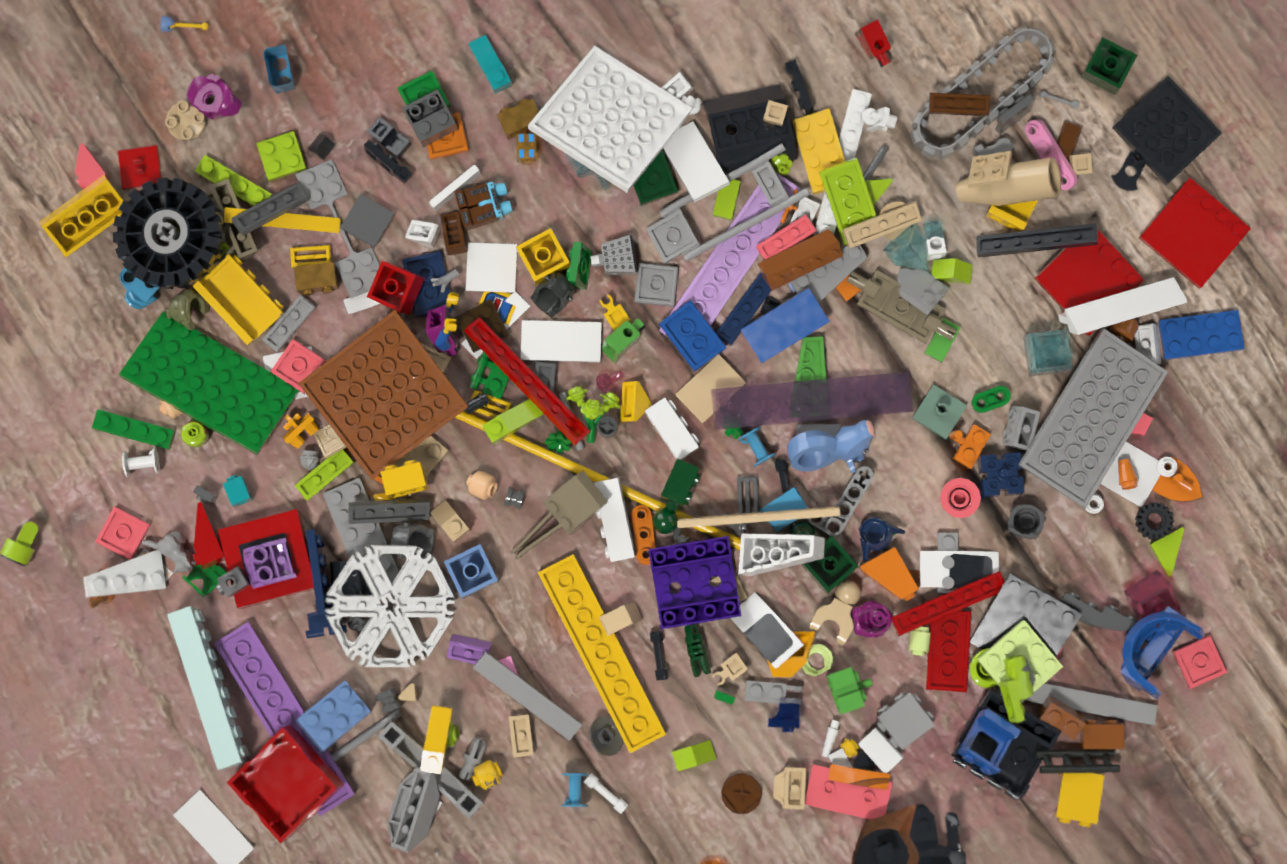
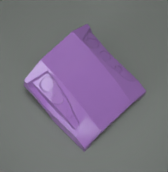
[243,538,296,589]

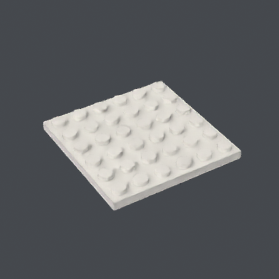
[528,46,692,193]

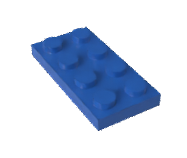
[1158,310,1245,360]

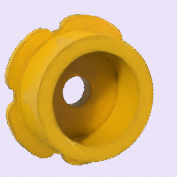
[840,739,859,758]

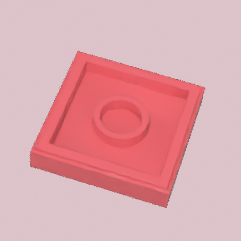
[270,339,327,394]
[95,506,151,560]
[1172,636,1227,689]

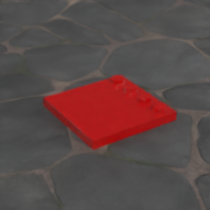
[1139,178,1251,289]
[1034,223,1144,336]

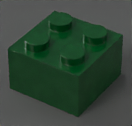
[1081,37,1138,95]

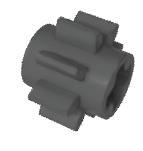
[346,617,370,633]

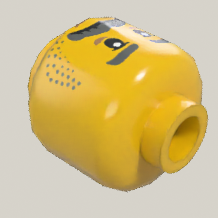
[472,760,503,790]

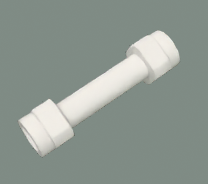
[584,773,628,814]

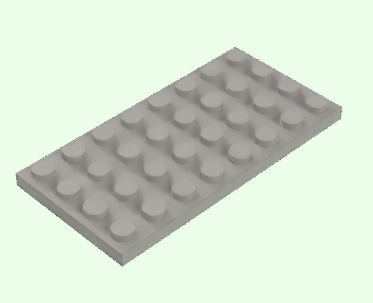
[1018,329,1168,508]

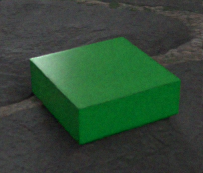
[714,690,735,705]

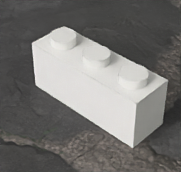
[645,398,700,460]

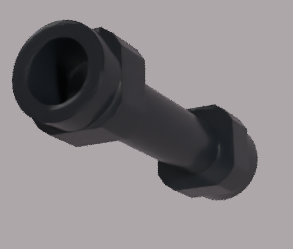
[774,459,790,494]
[650,631,668,681]

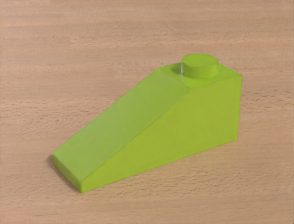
[482,399,544,445]

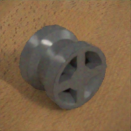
[504,487,525,510]

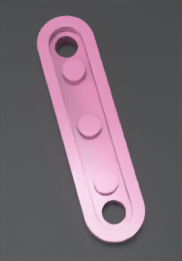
[1025,119,1077,190]

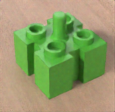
[825,667,873,714]

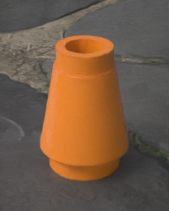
[1118,459,1139,490]

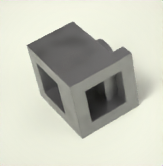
[216,566,250,598]

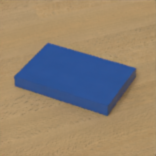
[659,300,726,372]

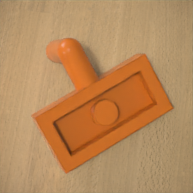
[949,424,991,469]

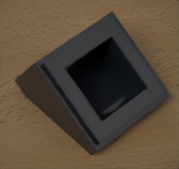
[852,751,875,771]

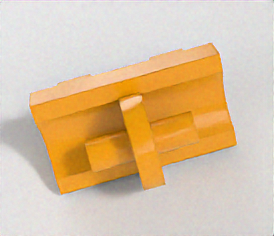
[282,413,319,449]

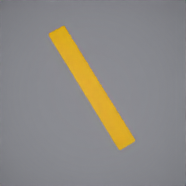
[224,207,340,233]

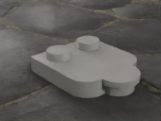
[897,268,949,316]

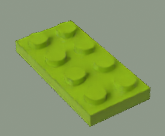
[819,158,876,246]

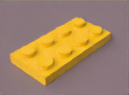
[792,108,845,195]

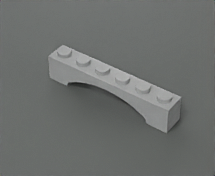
[378,721,485,819]

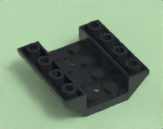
[703,84,797,175]

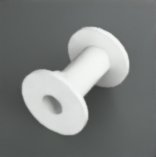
[122,448,160,477]

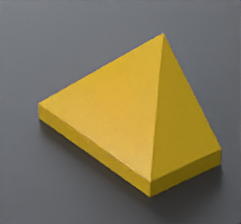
[620,381,652,422]

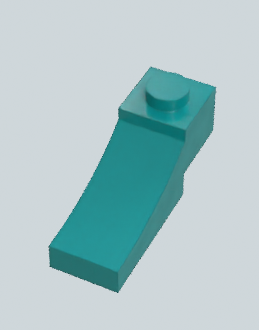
[468,35,512,94]

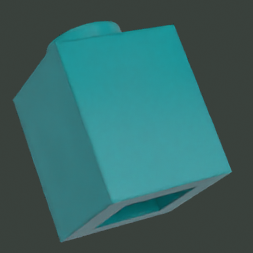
[223,475,253,508]

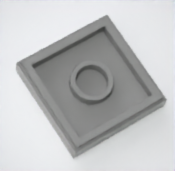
[634,263,678,307]

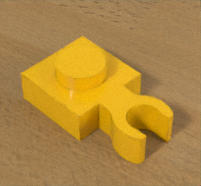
[600,295,631,331]

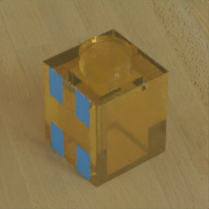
[516,134,537,165]

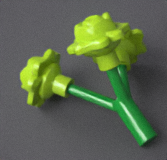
[566,386,620,443]

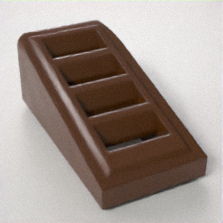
[440,211,467,256]

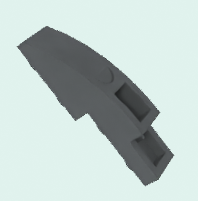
[1060,592,1138,631]

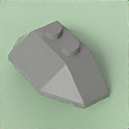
[387,767,440,853]

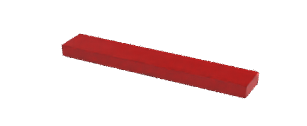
[890,571,1005,637]

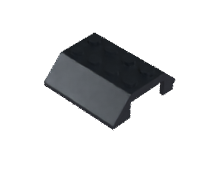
[951,689,1061,801]

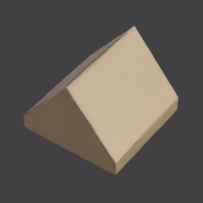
[398,683,418,701]

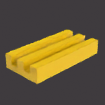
[290,245,331,269]
[471,390,512,418]

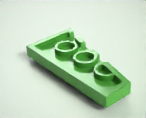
[788,336,829,418]

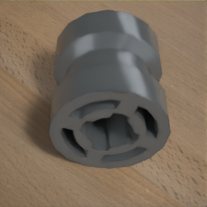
[597,416,617,438]
[376,688,402,714]

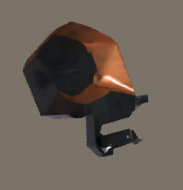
[851,804,967,864]

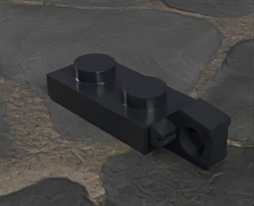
[784,59,813,115]
[364,140,412,184]

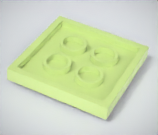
[977,620,1063,703]

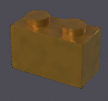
[497,99,539,140]
[294,262,338,296]

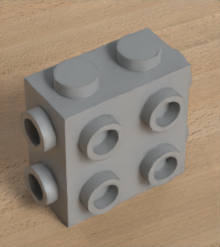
[876,692,935,750]

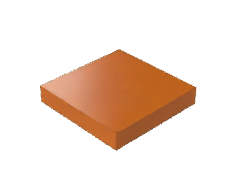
[427,112,469,160]

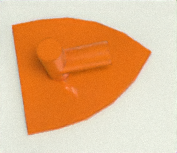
[1152,456,1202,501]

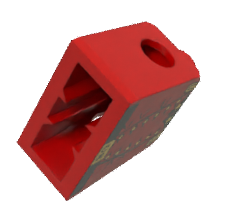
[854,19,891,68]

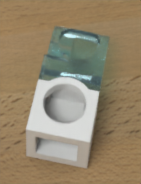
[923,221,947,261]

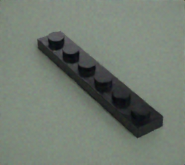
[976,223,1098,258]

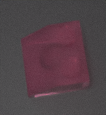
[1124,570,1180,624]

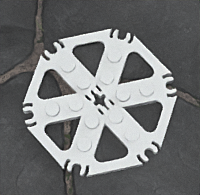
[325,545,455,667]

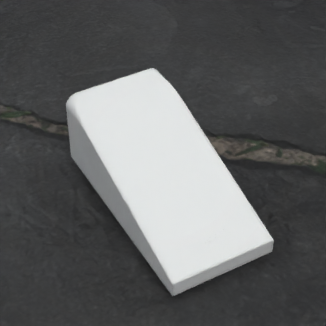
[662,72,694,100]

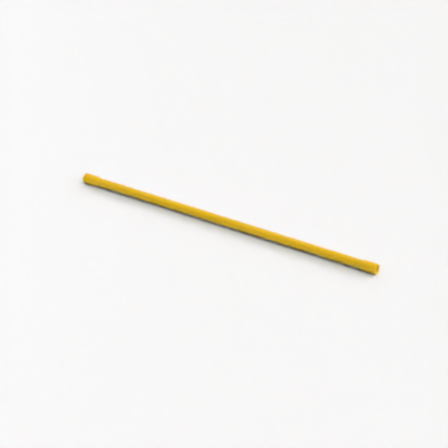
[455,411,741,550]

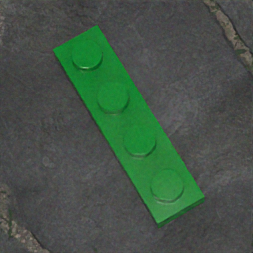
[92,409,175,450]

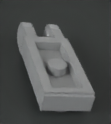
[745,680,803,704]

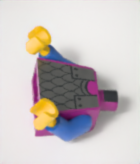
[426,292,459,356]

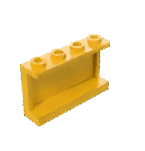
[193,254,284,346]

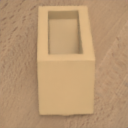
[430,500,471,544]

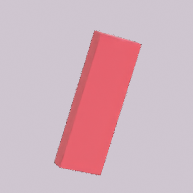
[756,214,817,260]

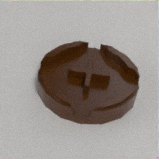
[721,773,762,814]

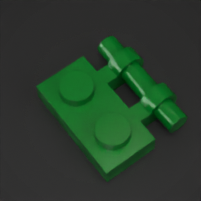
[469,352,509,400]

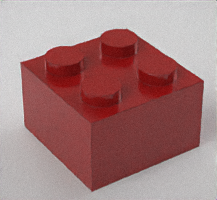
[367,260,425,315]

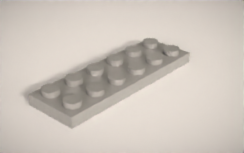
[323,478,399,600]

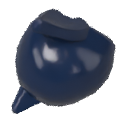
[859,517,905,562]

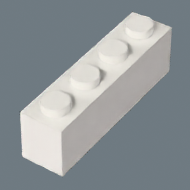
[594,477,636,562]

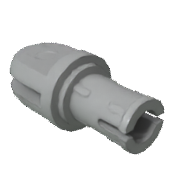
[458,737,486,781]

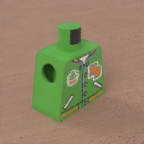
[601,319,645,364]

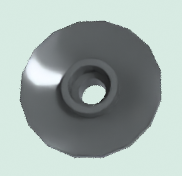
[589,716,623,756]

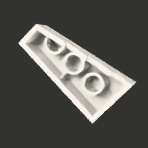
[738,534,825,576]

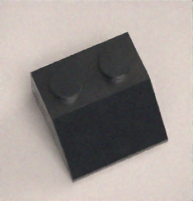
[330,560,371,598]

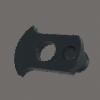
[1111,152,1146,191]

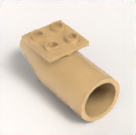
[956,151,1061,206]

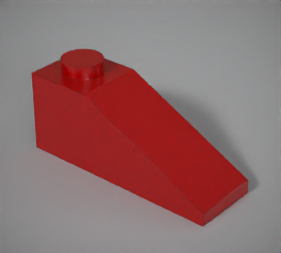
[192,502,225,569]

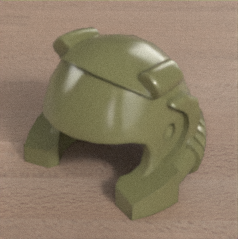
[166,289,209,331]

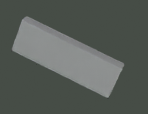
[262,295,316,353]

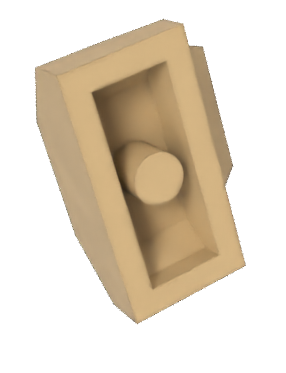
[773,767,806,810]

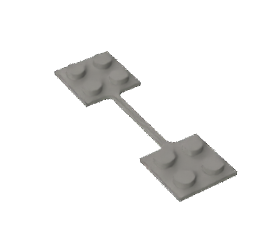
[295,159,380,298]

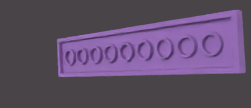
[214,622,355,816]

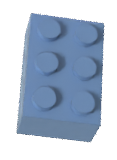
[296,681,371,754]

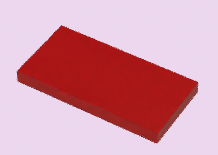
[926,610,971,692]

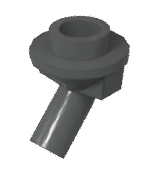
[723,512,747,536]
[673,525,691,545]

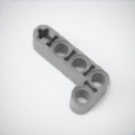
[806,466,874,537]

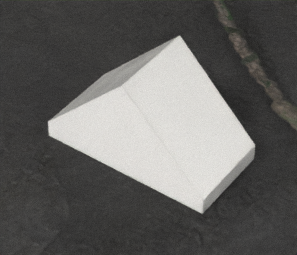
[405,220,441,249]

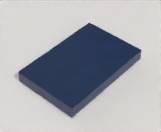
[402,251,454,318]

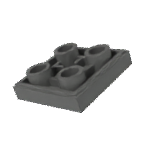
[995,94,1035,135]
[340,194,395,248]

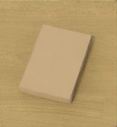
[675,355,746,424]

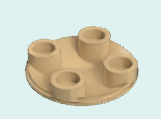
[165,101,206,140]

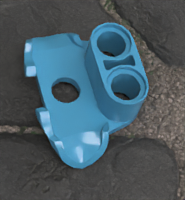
[120,268,160,309]

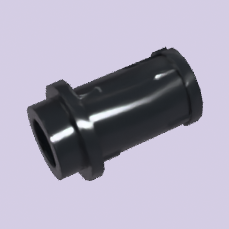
[466,392,490,415]

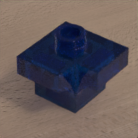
[767,703,800,733]

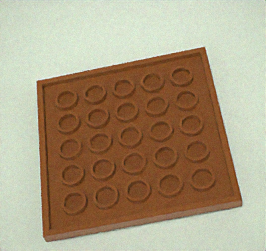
[298,310,469,480]

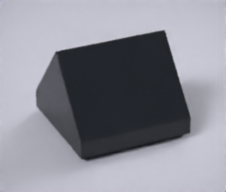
[308,133,336,161]
[760,296,782,314]

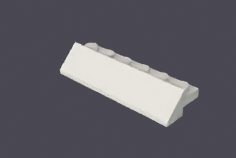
[1058,277,1187,335]

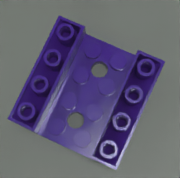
[648,536,742,630]

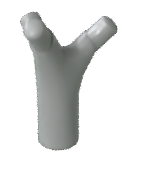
[431,269,459,293]

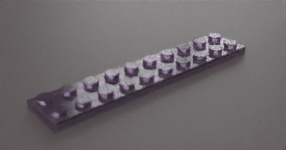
[711,372,913,430]

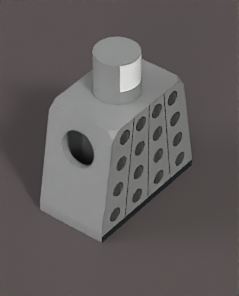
[590,235,637,276]

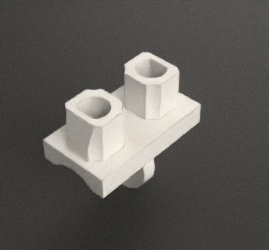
[862,107,897,133]

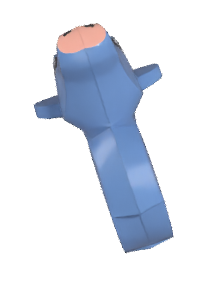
[787,420,875,473]

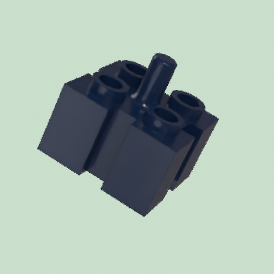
[977,453,1025,498]

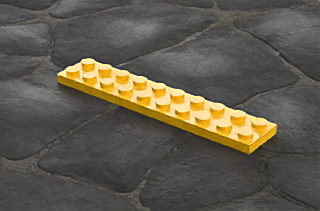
[538,554,666,753]

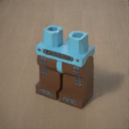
[454,182,513,231]

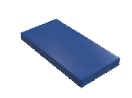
[741,287,830,363]

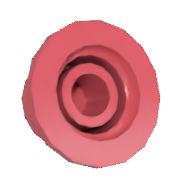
[940,478,981,518]

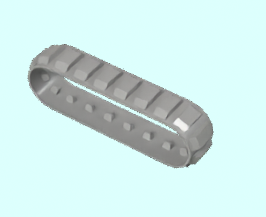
[911,27,1055,159]

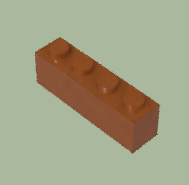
[758,229,843,291]

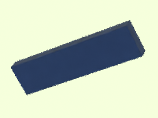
[716,272,771,346]

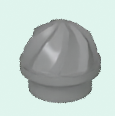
[299,451,320,470]

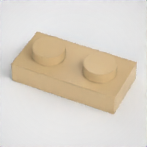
[509,714,534,758]

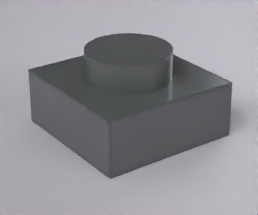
[193,485,217,504]

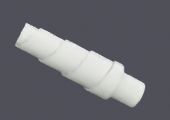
[822,720,840,758]

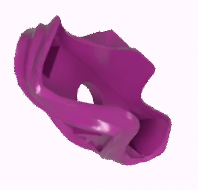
[187,74,242,120]

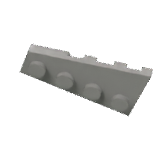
[790,245,867,303]

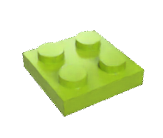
[256,131,307,182]

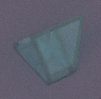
[883,224,929,271]

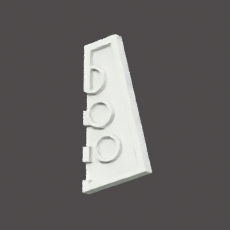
[83,550,166,598]

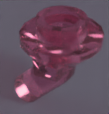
[596,370,624,393]

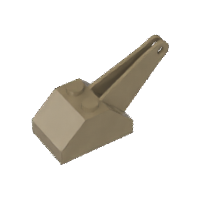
[511,471,608,560]

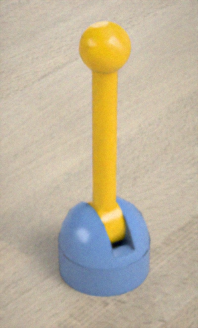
[161,16,209,32]

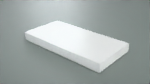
[663,121,730,203]
[521,320,602,363]

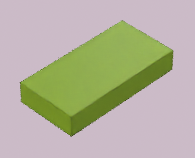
[712,180,741,220]

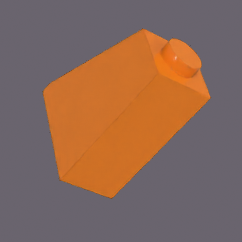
[858,547,919,601]

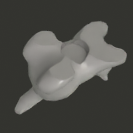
[142,531,196,574]

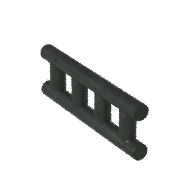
[1034,749,1121,774]

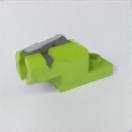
[999,655,1036,723]

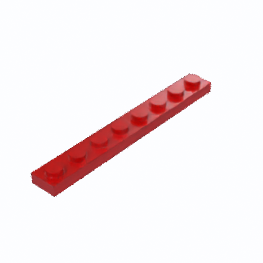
[464,317,591,446]

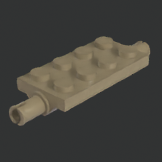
[847,270,957,344]

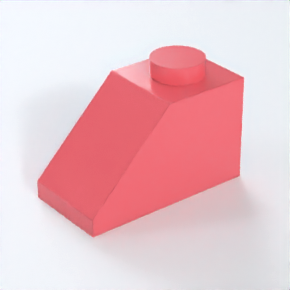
[75,143,110,189]

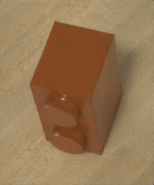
[1038,695,1086,740]
[1080,720,1124,749]

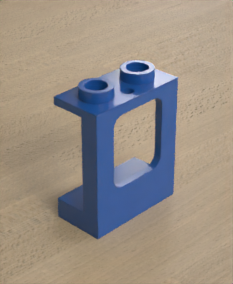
[958,708,1021,775]

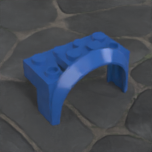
[1121,607,1205,699]

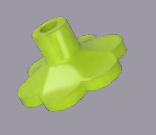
[770,154,793,175]

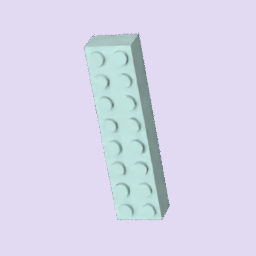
[167,606,249,770]

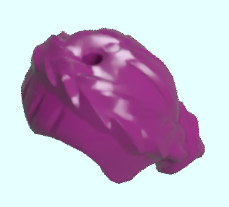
[852,601,892,638]

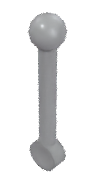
[1040,90,1079,109]

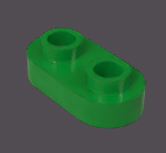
[971,386,1011,414]

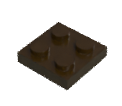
[455,299,509,353]

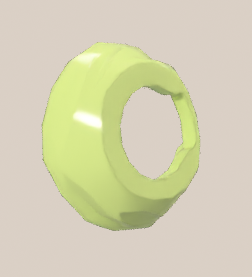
[802,644,833,676]

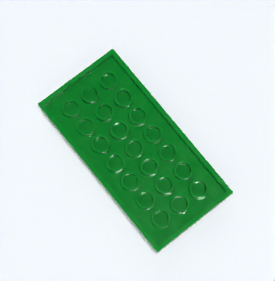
[119,311,300,455]

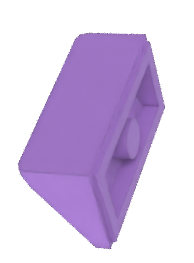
[447,634,492,664]

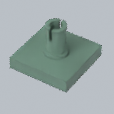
[912,384,967,440]

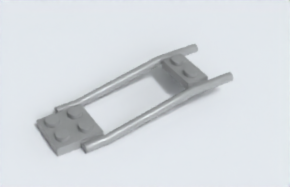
[646,143,810,264]

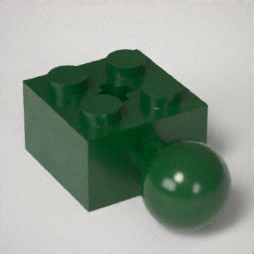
[652,458,701,534]
[790,522,859,594]

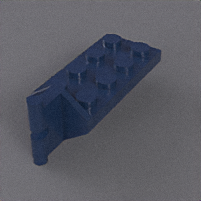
[306,529,347,639]

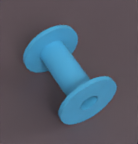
[738,426,777,467]
[562,773,588,807]

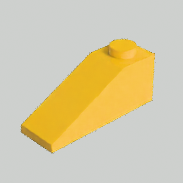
[421,705,453,774]

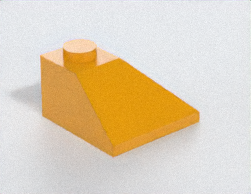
[767,631,816,677]

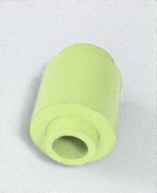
[909,627,931,656]

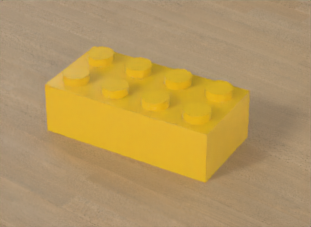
[39,175,125,257]

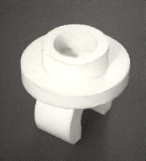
[681,95,701,115]

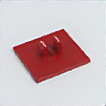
[118,145,161,190]

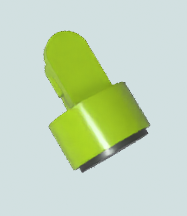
[0,521,38,567]

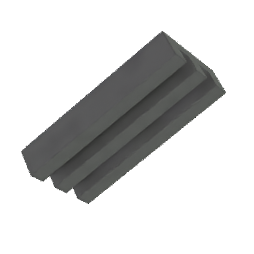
[737,477,758,514]

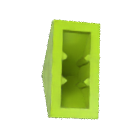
[931,258,973,285]
[672,740,716,771]

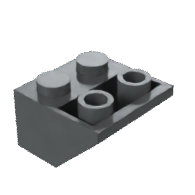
[403,89,458,148]

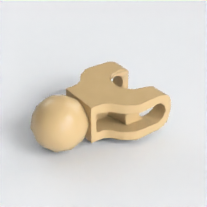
[809,580,861,646]

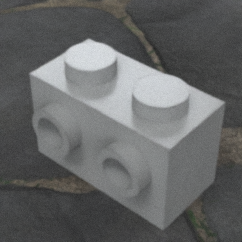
[1002,406,1040,451]

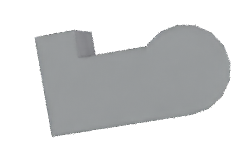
[972,138,1013,157]

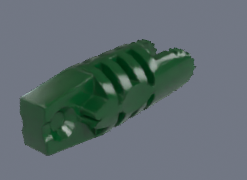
[684,624,711,677]

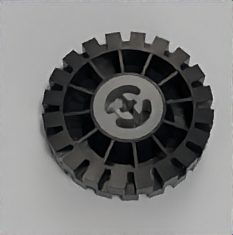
[113,178,226,289]

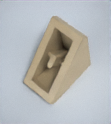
[599,602,643,636]

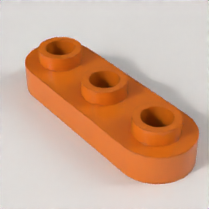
[631,505,655,565]

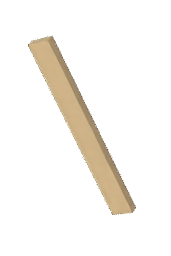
[677,506,841,528]

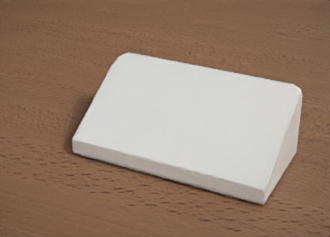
[1135,324,1161,365]
[858,727,904,773]

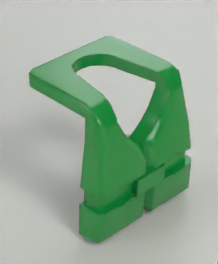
[182,564,227,598]

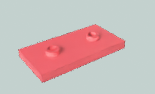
[805,764,892,820]

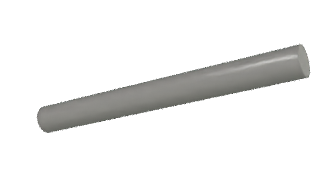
[331,709,402,762]

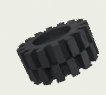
[1135,502,1174,540]

